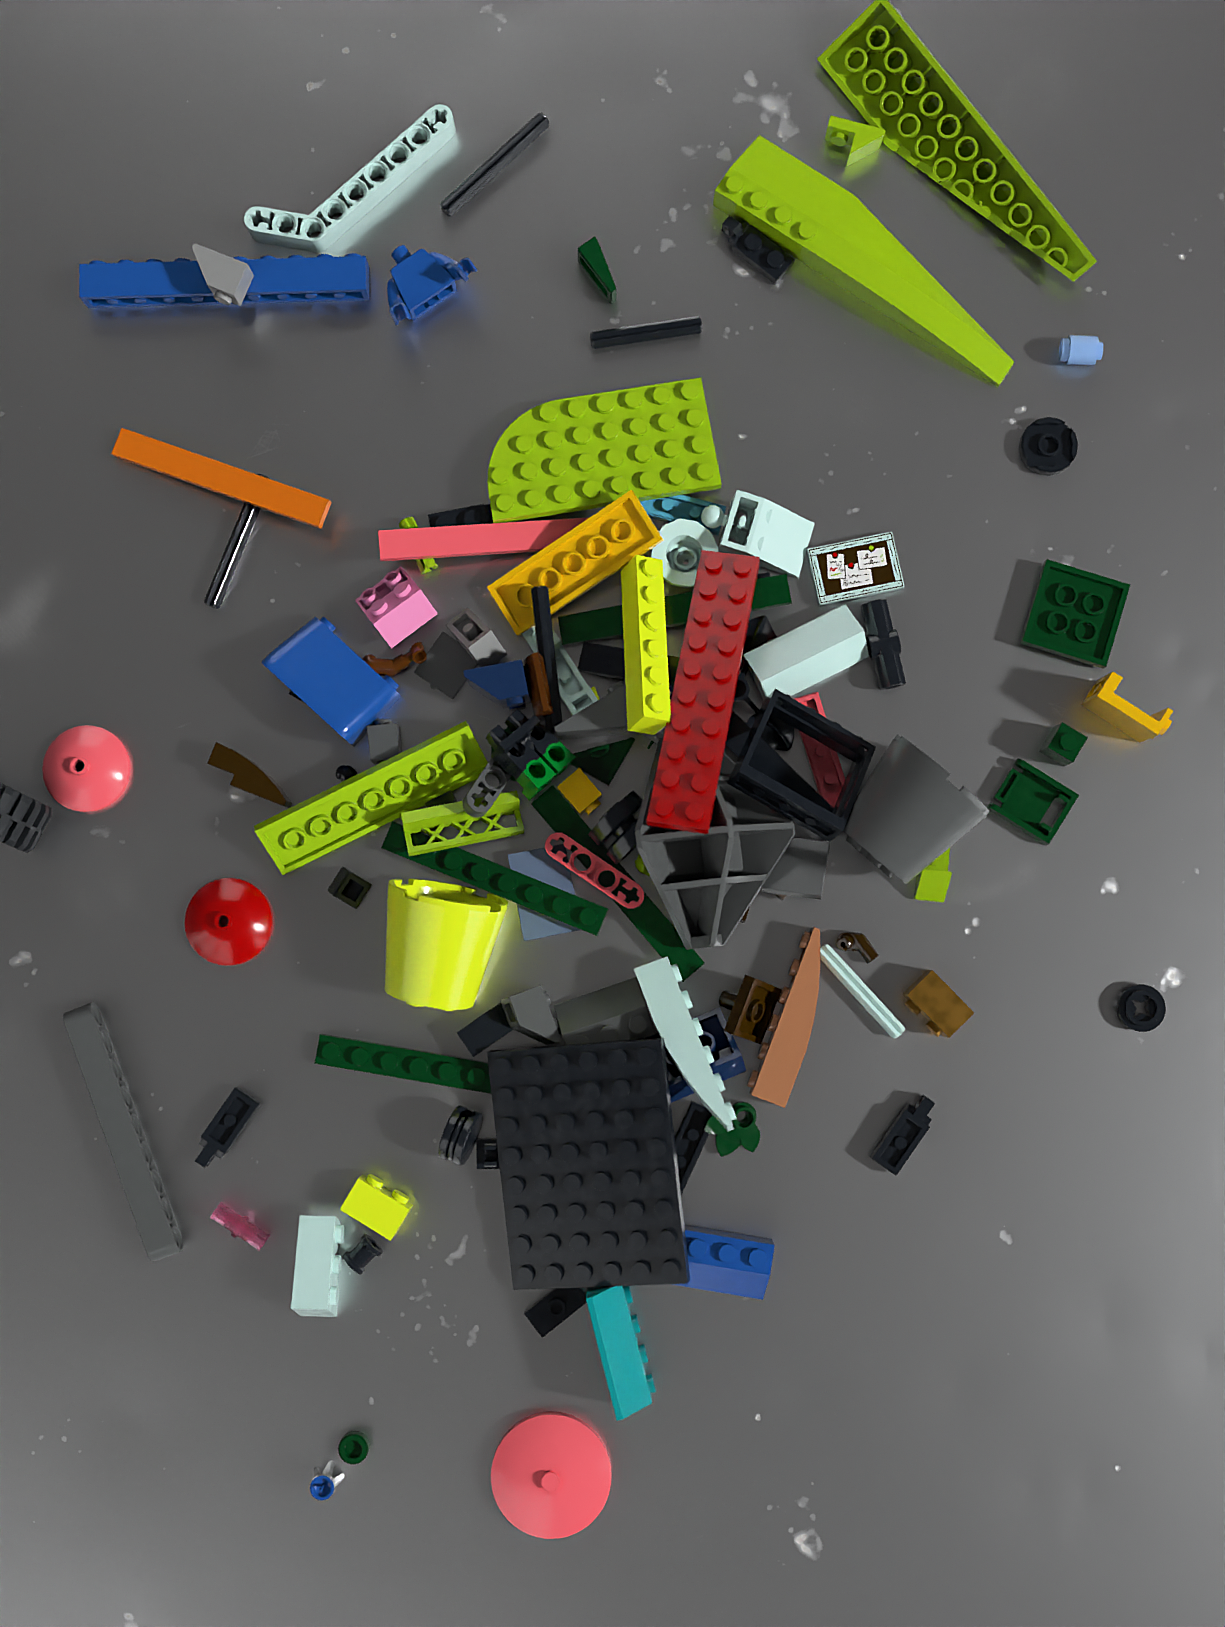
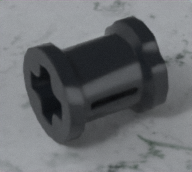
[343,1234,383,1275]

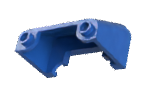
[261,616,401,747]

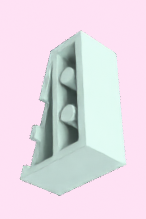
[291,1215,344,1317]

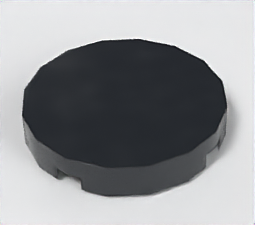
[1019,417,1078,476]

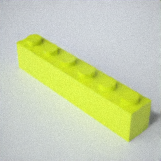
[621,555,671,735]

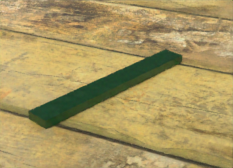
[558,574,792,646]
[531,785,705,982]

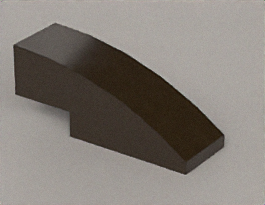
[207,742,292,808]

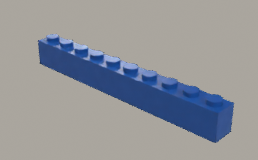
[79,253,370,308]

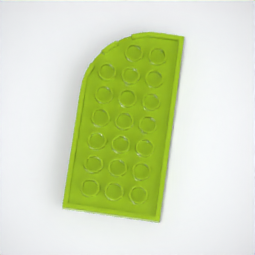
[487,377,722,523]

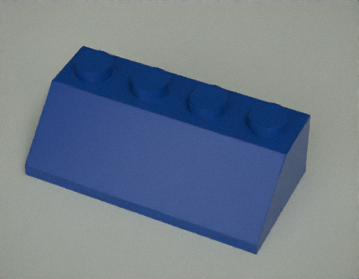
[672,1224,775,1300]

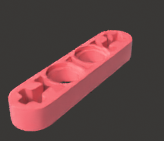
[545,833,644,909]

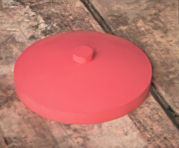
[491,1411,611,1539]

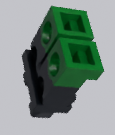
[485,709,576,801]

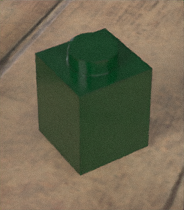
[1039,722,1088,766]

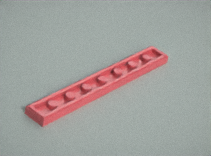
[378,517,590,562]

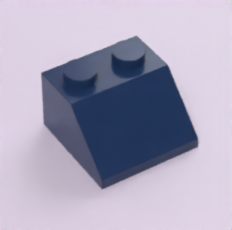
[463,659,531,711]

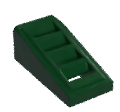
[578,237,616,304]

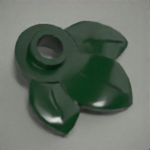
[704,1101,761,1157]

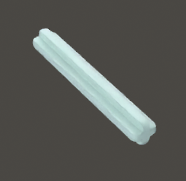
[820,944,905,1038]

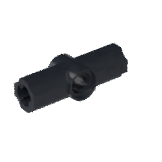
[861,599,906,690]

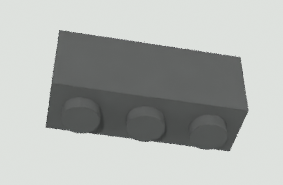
[554,977,657,1045]

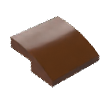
[523,652,554,721]

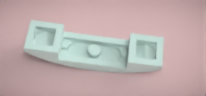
[522,626,598,716]

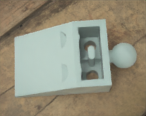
[701,490,815,578]

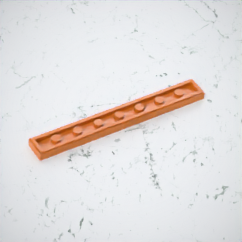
[111,428,332,529]

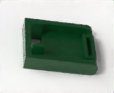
[987,758,1079,845]

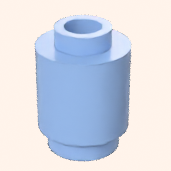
[1059,335,1103,366]

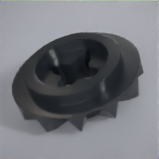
[1117,984,1166,1032]

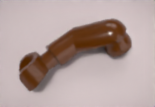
[362,642,427,676]

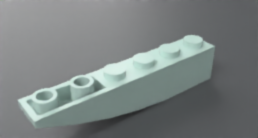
[634,956,737,1131]

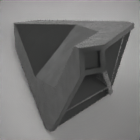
[635,738,795,950]

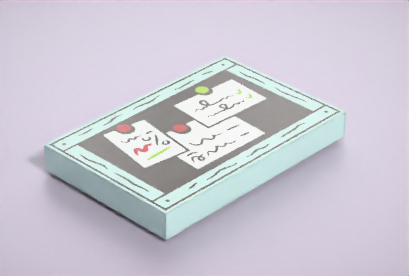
[806,532,905,607]

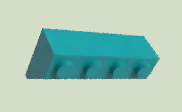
[586,1286,656,1421]

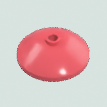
[42,725,131,812]

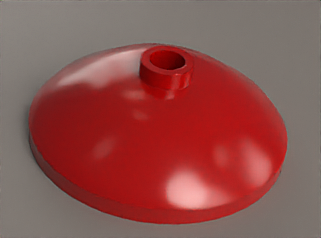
[185,878,273,966]

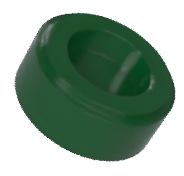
[338,1431,370,1465]

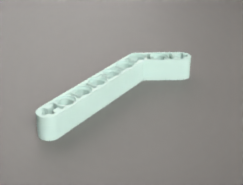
[244,104,456,253]

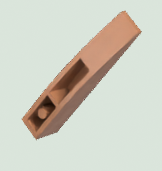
[747,927,820,1108]

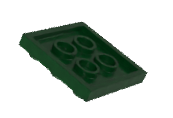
[1020,559,1130,669]

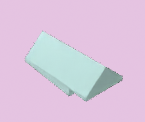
[743,604,869,700]

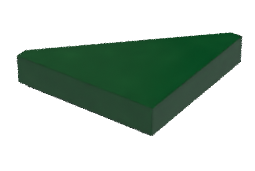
[570,737,635,786]

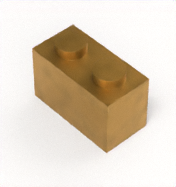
[902,970,974,1038]

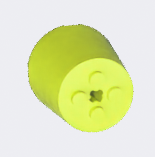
[385,878,508,1011]

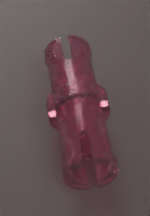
[210,1202,270,1252]

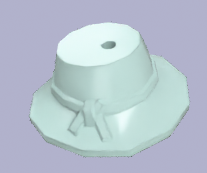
[650,518,718,587]

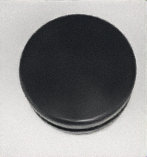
[438,1105,483,1166]

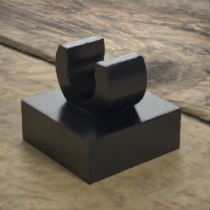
[476,1138,500,1169]

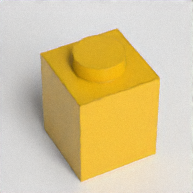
[557,768,602,816]

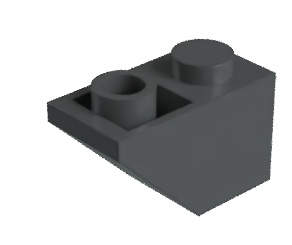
[500,985,562,1045]

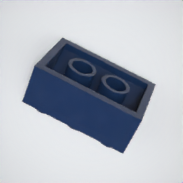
[644,1007,746,1103]

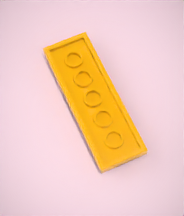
[487,490,664,636]

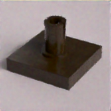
[719,974,782,1044]

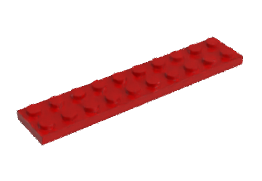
[646,550,760,834]

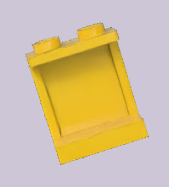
[1081,671,1173,743]

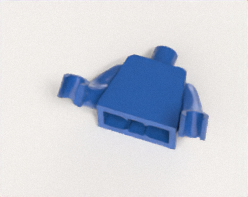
[387,245,478,326]

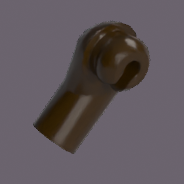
[836,932,879,964]

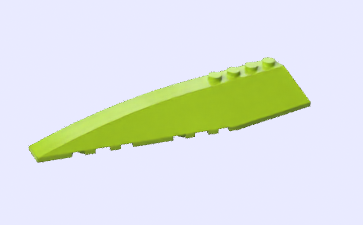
[817,0,1098,282]
[713,135,1014,387]

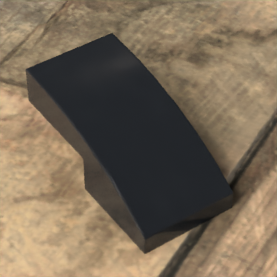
[457,1003,514,1057]

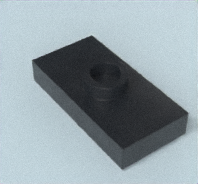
[524,1287,587,1338]

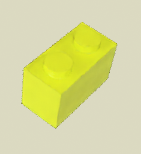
[339,1174,413,1241]

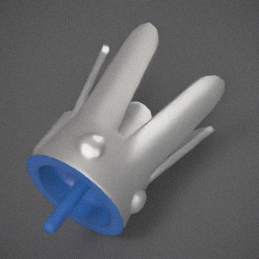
[310,1461,344,1500]

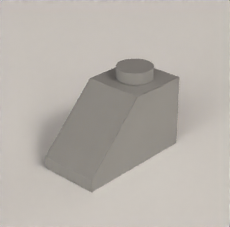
[192,243,254,307]
[445,608,507,667]

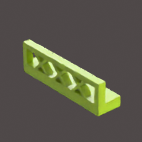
[401,790,524,856]

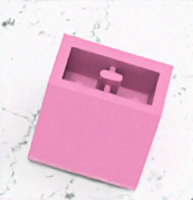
[355,566,438,648]

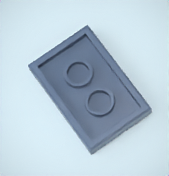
[508,844,580,941]

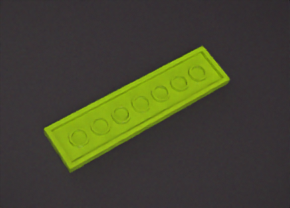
[254,721,488,875]

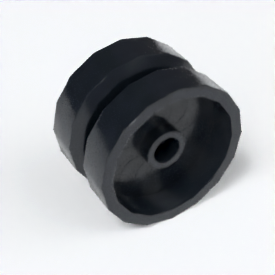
[588,790,643,865]

